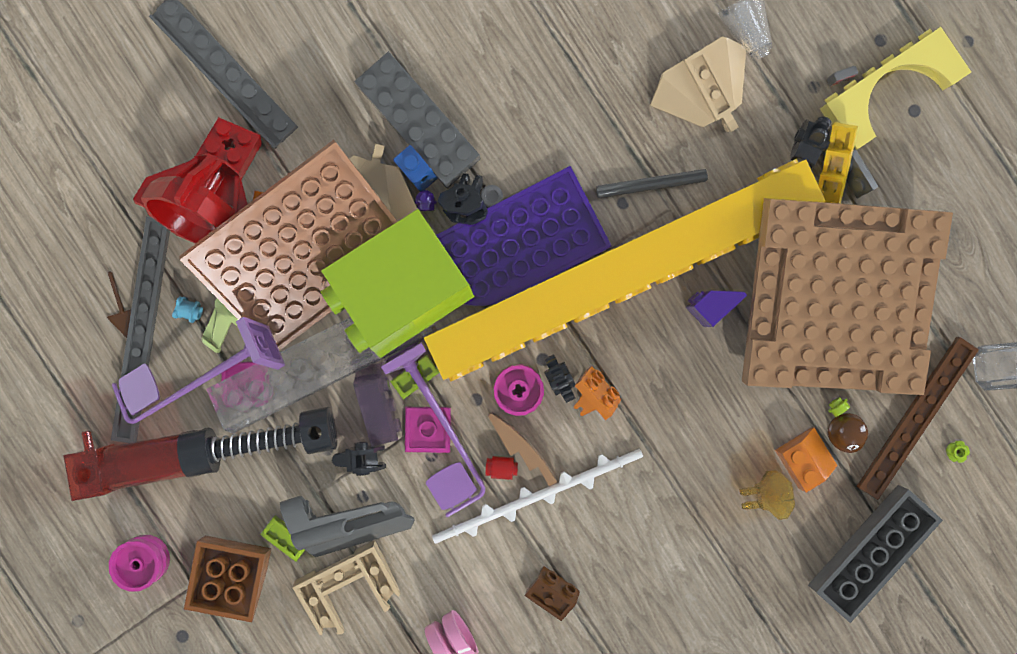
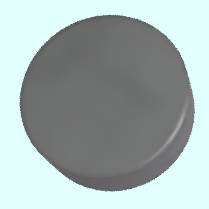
[481,185,503,208]

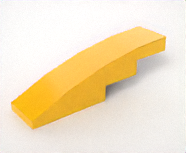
[818,122,858,204]

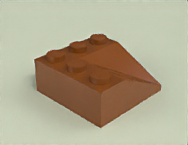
[184,535,271,623]

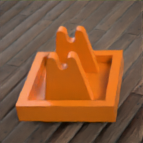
[574,366,622,420]

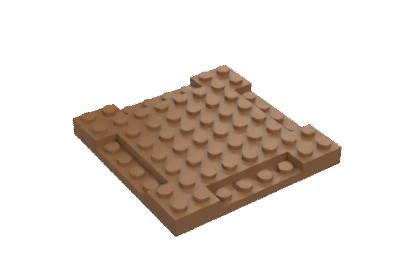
[742,198,953,395]

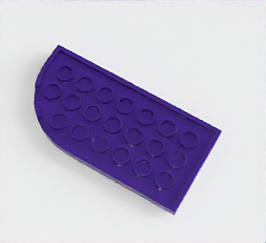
[436,166,612,306]

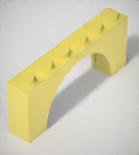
[820,27,971,150]

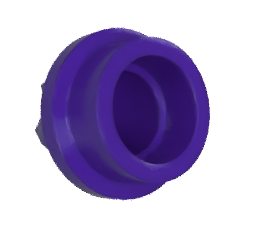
[414,190,437,211]

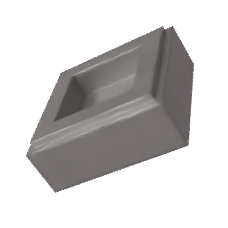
[827,66,858,87]

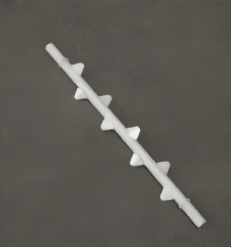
[432,449,643,544]

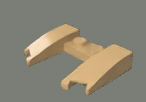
[292,540,400,635]

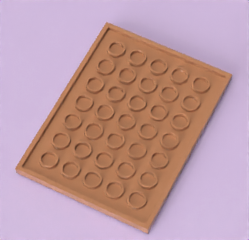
[179,139,398,351]

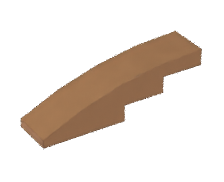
[488,412,557,487]

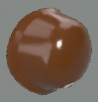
[827,413,868,453]

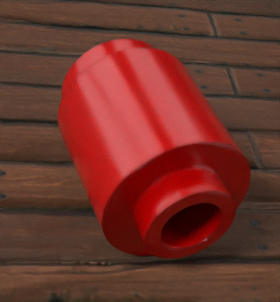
[485,456,518,480]

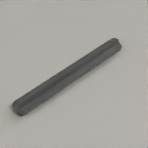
[596,169,708,198]

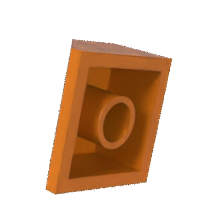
[775,427,838,493]

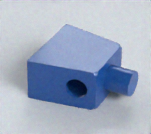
[393,145,438,192]

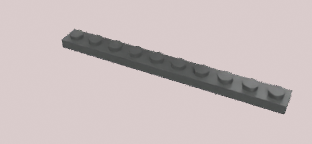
[111,216,170,444]

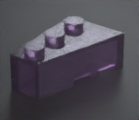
[353,362,402,447]

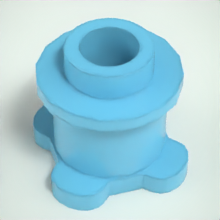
[172,296,203,323]

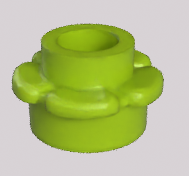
[828,397,850,417]
[946,441,970,463]

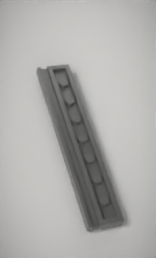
[149,0,298,149]

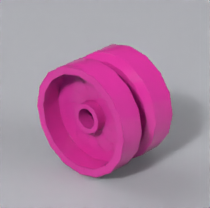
[494,364,544,416]
[109,535,170,592]

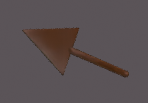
[107,271,131,338]

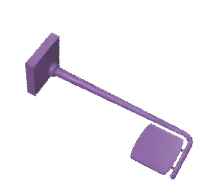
[112,317,285,424]
[381,338,485,517]

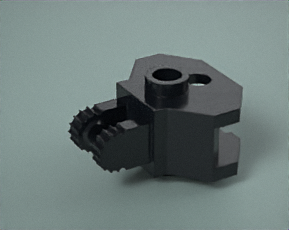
[790,116,831,169]
[438,173,488,225]
[331,442,386,476]

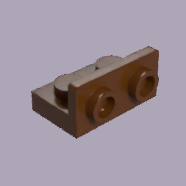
[524,566,580,621]

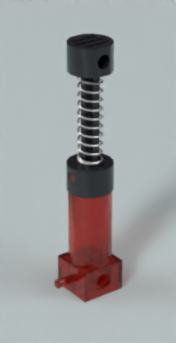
[63,407,338,501]

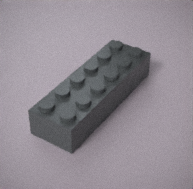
[354,51,481,189]
[808,485,943,623]

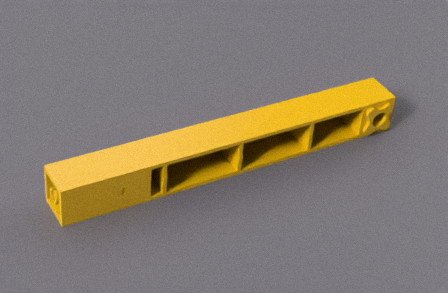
[424,159,826,382]

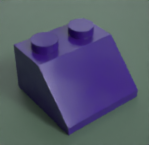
[686,291,747,327]

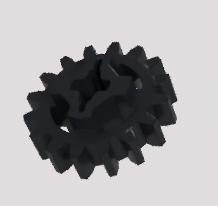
[544,354,576,403]

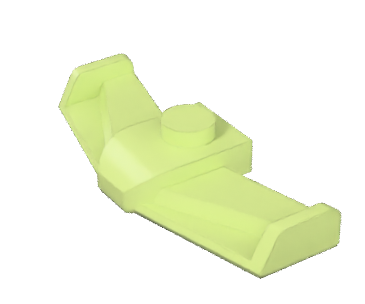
[201,299,238,353]

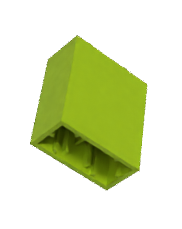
[320,209,474,358]

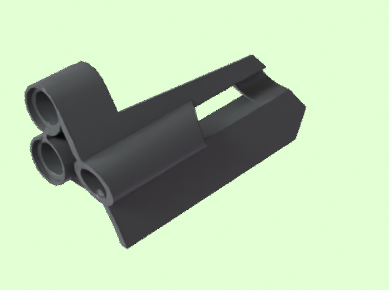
[280,496,415,557]

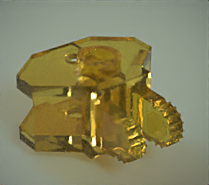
[739,470,795,520]

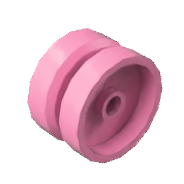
[425,610,478,654]

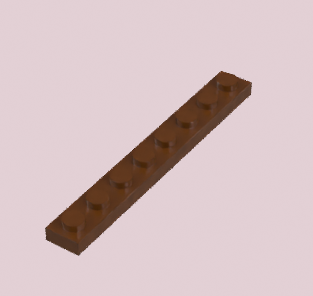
[856,337,979,500]

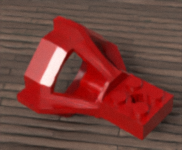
[133,117,262,244]

